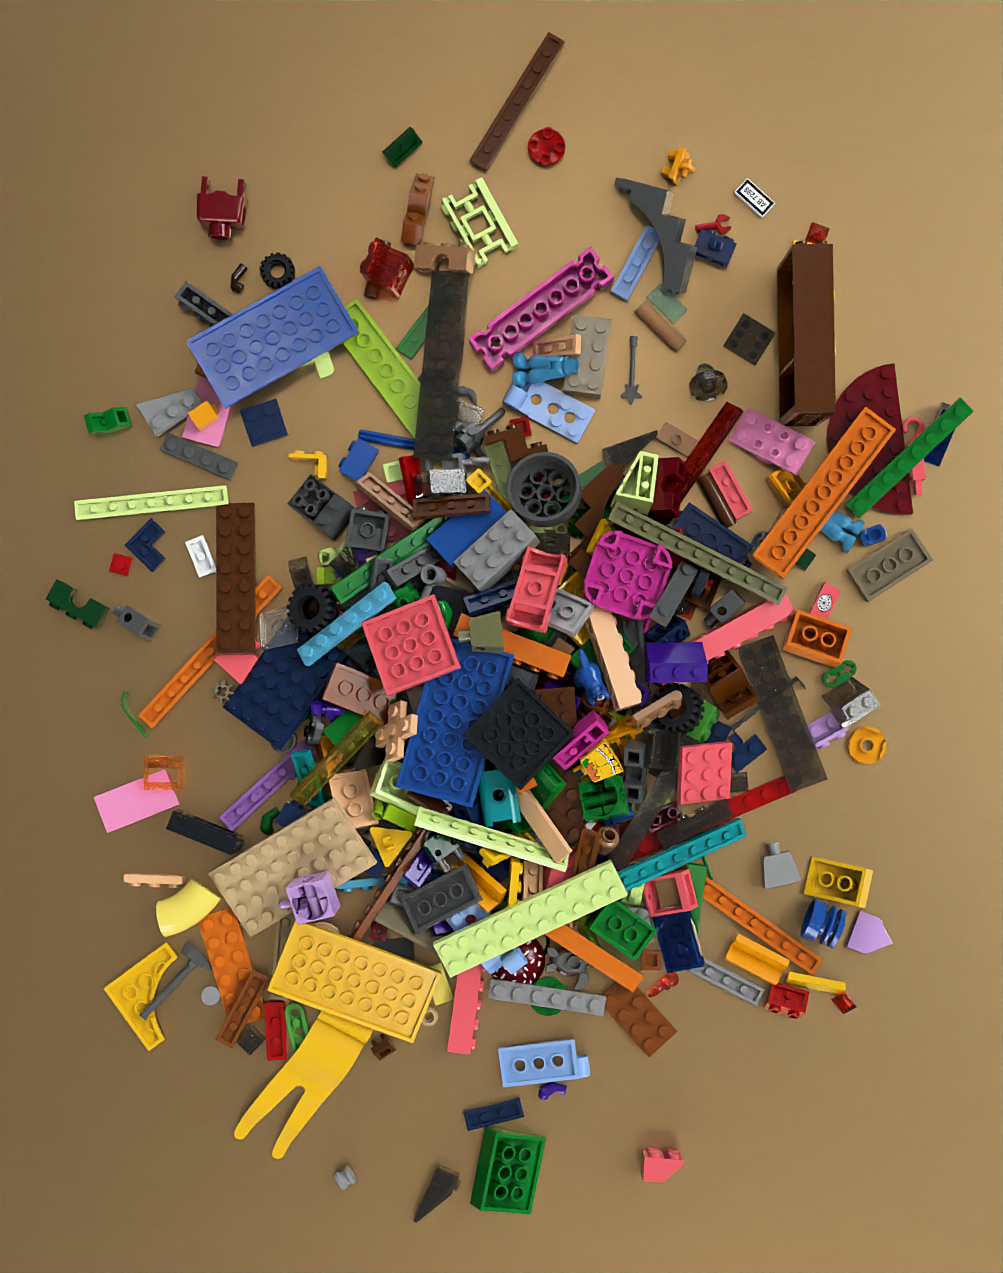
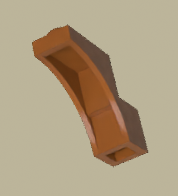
[401,173,435,245]

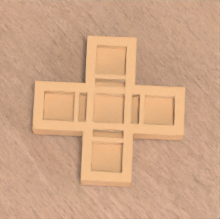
[375,700,418,762]

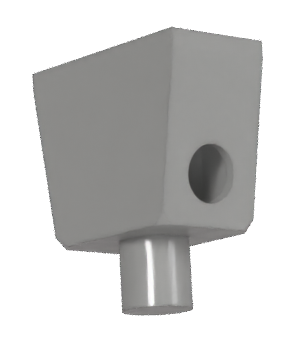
[761,841,802,889]

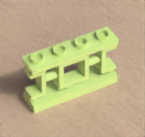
[440,177,518,269]

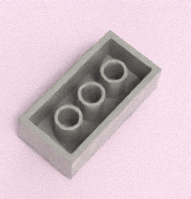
[454,509,540,592]

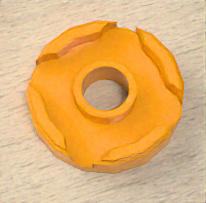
[847,726,887,764]

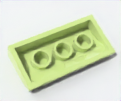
[369,757,422,815]

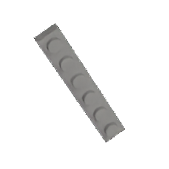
[488,978,606,1016]

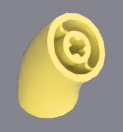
[156,879,221,937]

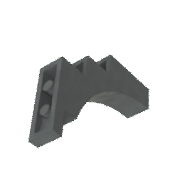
[614,177,697,295]

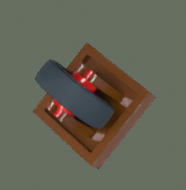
[681,562,722,612]

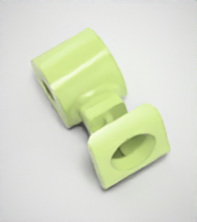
[317,541,355,567]

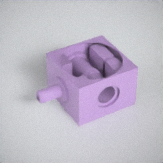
[279,870,340,925]

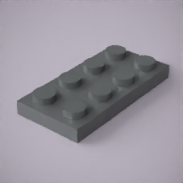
[400,864,483,934]

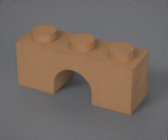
[413,242,476,274]

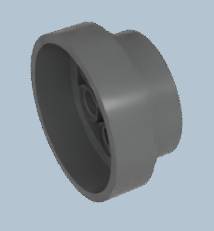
[506,452,582,527]

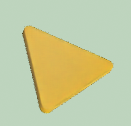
[370,827,412,867]

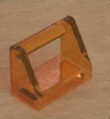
[144,756,184,790]

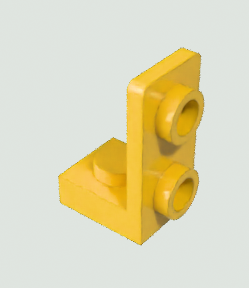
[288,450,328,480]

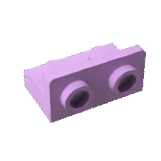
[802,709,849,749]

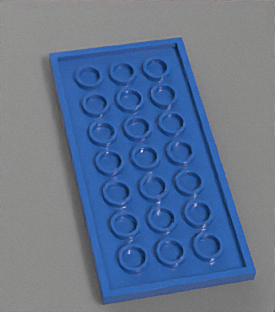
[186,266,359,409]
[396,638,515,808]

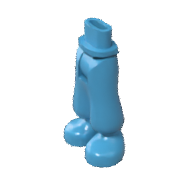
[512,352,579,388]
[820,511,865,553]

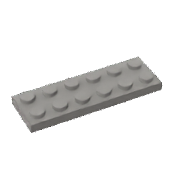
[473,568,594,637]

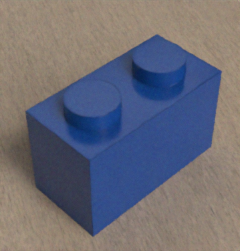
[338,438,379,482]

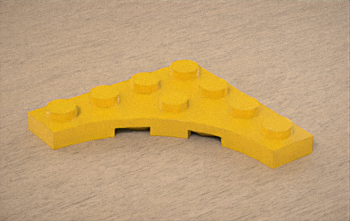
[103,942,178,1051]

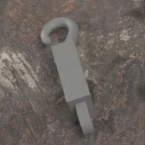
[419,453,490,477]

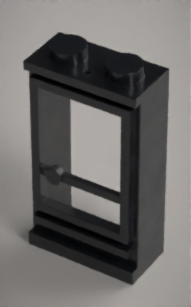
[166,809,244,855]

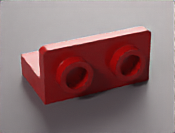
[764,983,810,1019]

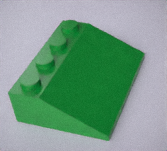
[470,1127,546,1214]

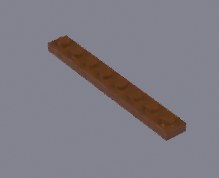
[470,32,565,171]

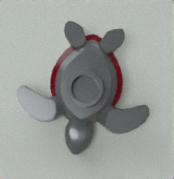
[545,934,595,991]

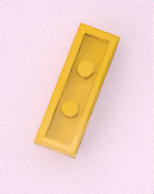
[784,972,846,995]

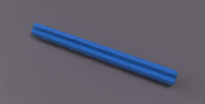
[358,429,471,459]

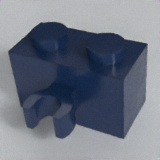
[695,229,737,268]

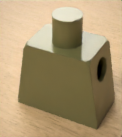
[458,611,504,653]

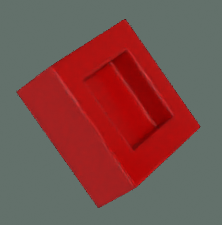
[510,416,532,437]
[109,553,134,577]

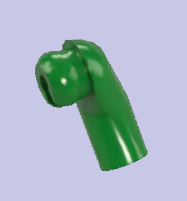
[438,600,453,629]
[260,807,280,835]

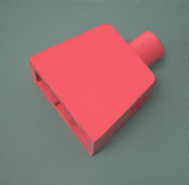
[214,640,261,684]

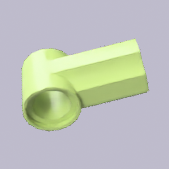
[620,883,645,907]

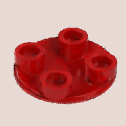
[528,127,566,165]

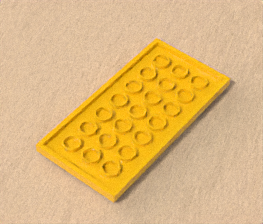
[267,918,441,1043]

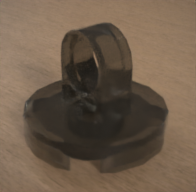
[689,363,728,401]

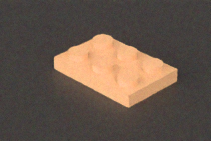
[328,768,379,830]

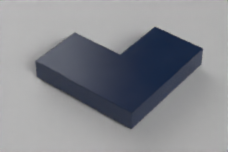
[125,518,166,572]

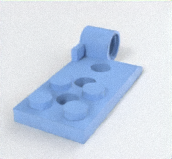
[502,382,595,444]
[446,904,528,974]
[498,1039,591,1087]

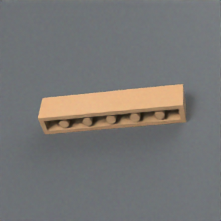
[582,597,642,712]

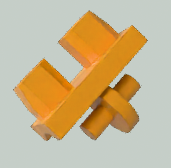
[661,146,695,186]

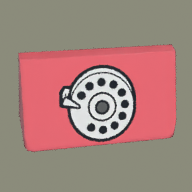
[809,582,841,619]

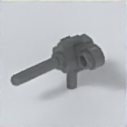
[446,408,505,458]

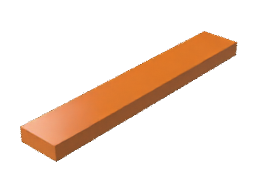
[544,924,644,992]

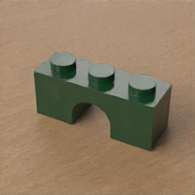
[46,579,110,629]

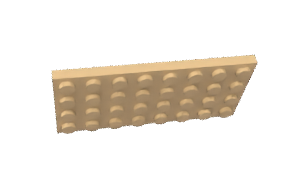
[208,797,377,937]

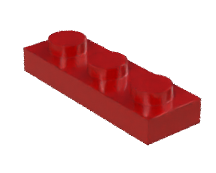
[264,1000,287,1061]

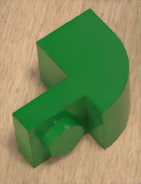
[84,407,131,436]

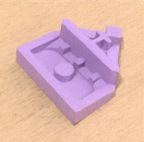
[847,911,892,954]

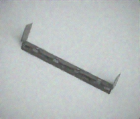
[731,676,806,743]

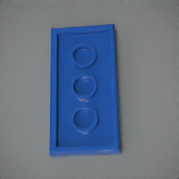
[426,489,507,568]

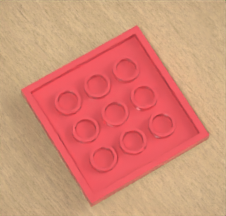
[362,594,461,696]

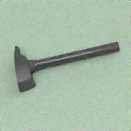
[139,942,212,1020]

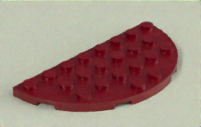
[826,363,913,515]

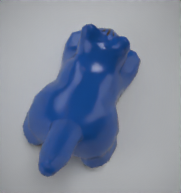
[573,650,611,706]

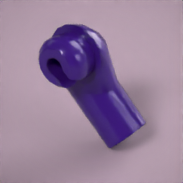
[538,1082,567,1100]

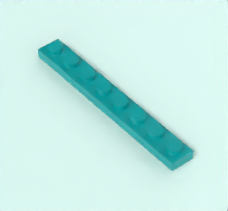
[617,818,746,891]

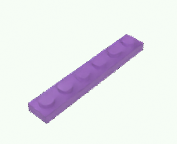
[219,739,318,831]

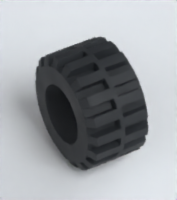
[287,584,340,634]
[652,683,704,734]

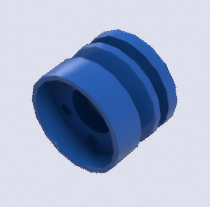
[800,899,846,949]

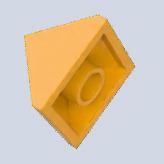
[765,468,805,508]

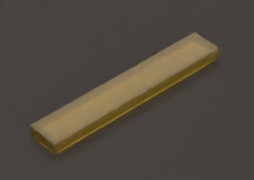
[289,711,384,806]

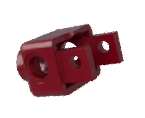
[197,176,248,240]

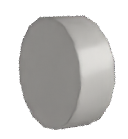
[201,985,221,1006]

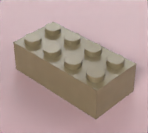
[563,314,611,398]

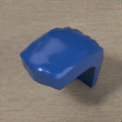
[859,524,887,546]

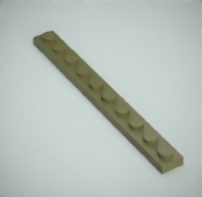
[607,501,787,605]

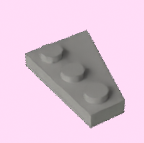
[136,388,203,437]

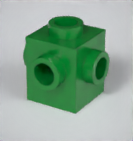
[391,581,420,609]

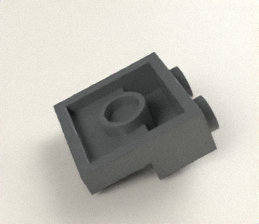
[345,507,390,553]

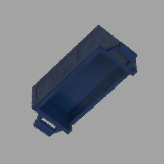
[662,502,753,568]

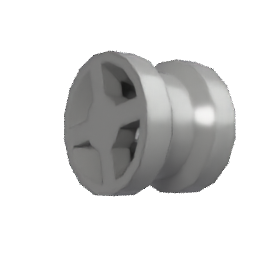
[334,1165,357,1191]

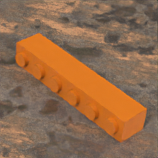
[452,613,572,680]

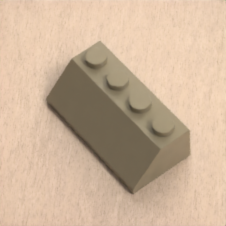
[374,897,453,955]

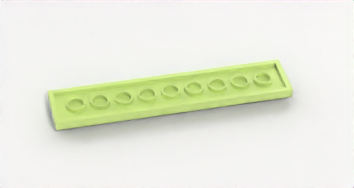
[433,859,628,978]

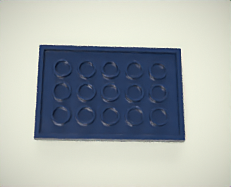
[223,617,350,750]

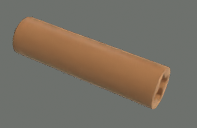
[635,301,687,351]

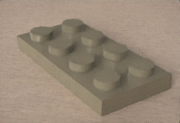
[847,528,933,602]

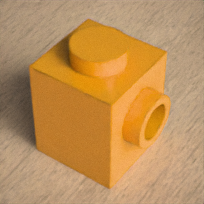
[188,401,220,431]

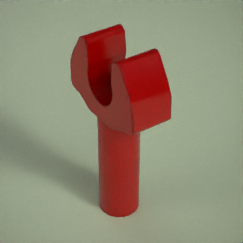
[695,214,731,235]

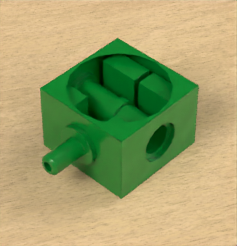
[578,775,630,823]

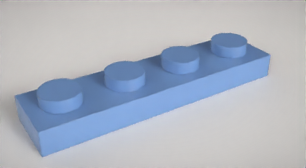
[611,225,660,301]

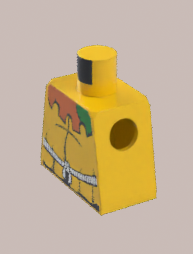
[573,737,623,782]

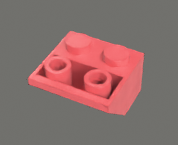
[641,1147,684,1183]

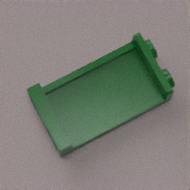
[505,762,567,835]

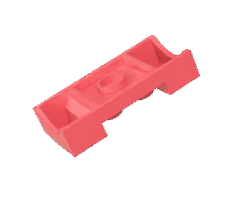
[505,547,567,633]

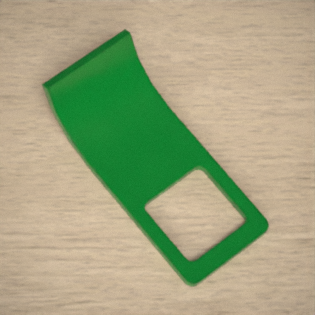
[121,691,149,737]

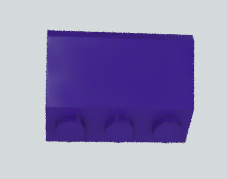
[644,642,707,683]

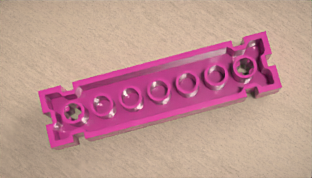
[468,247,614,373]

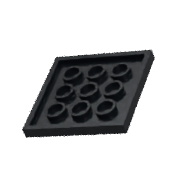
[463,678,575,790]

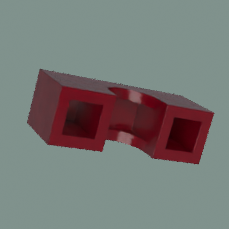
[650,457,687,518]

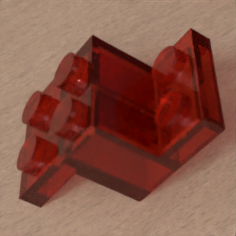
[360,237,414,299]

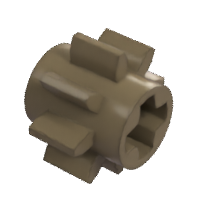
[211,680,234,703]

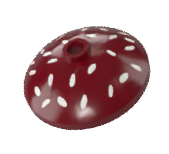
[491,938,545,984]

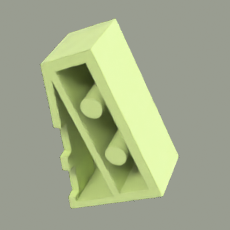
[610,451,659,515]

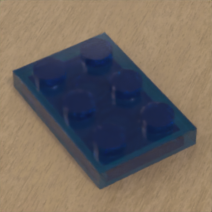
[652,911,706,973]

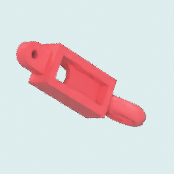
[902,417,926,495]

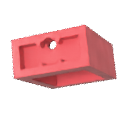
[643,869,698,917]

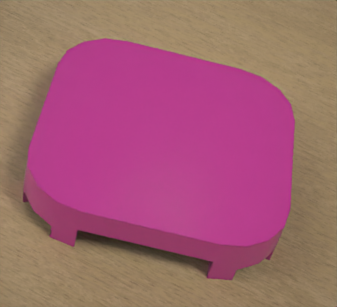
[583,530,673,620]

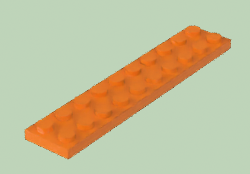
[752,406,896,579]

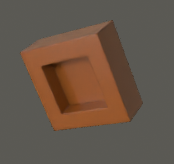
[641,950,661,971]

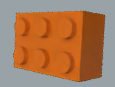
[782,609,852,668]

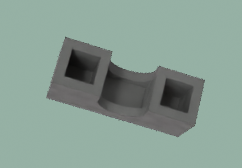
[624,739,648,804]

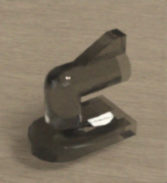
[329,546,356,578]

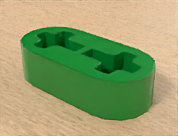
[822,660,857,687]

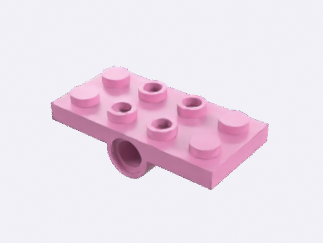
[729,408,815,476]

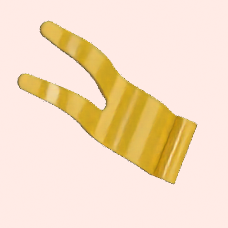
[234,1010,373,1159]

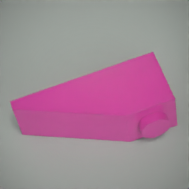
[552,710,610,770]

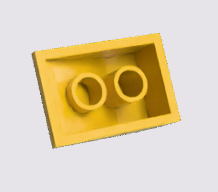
[804,856,873,908]

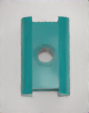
[478,769,521,827]

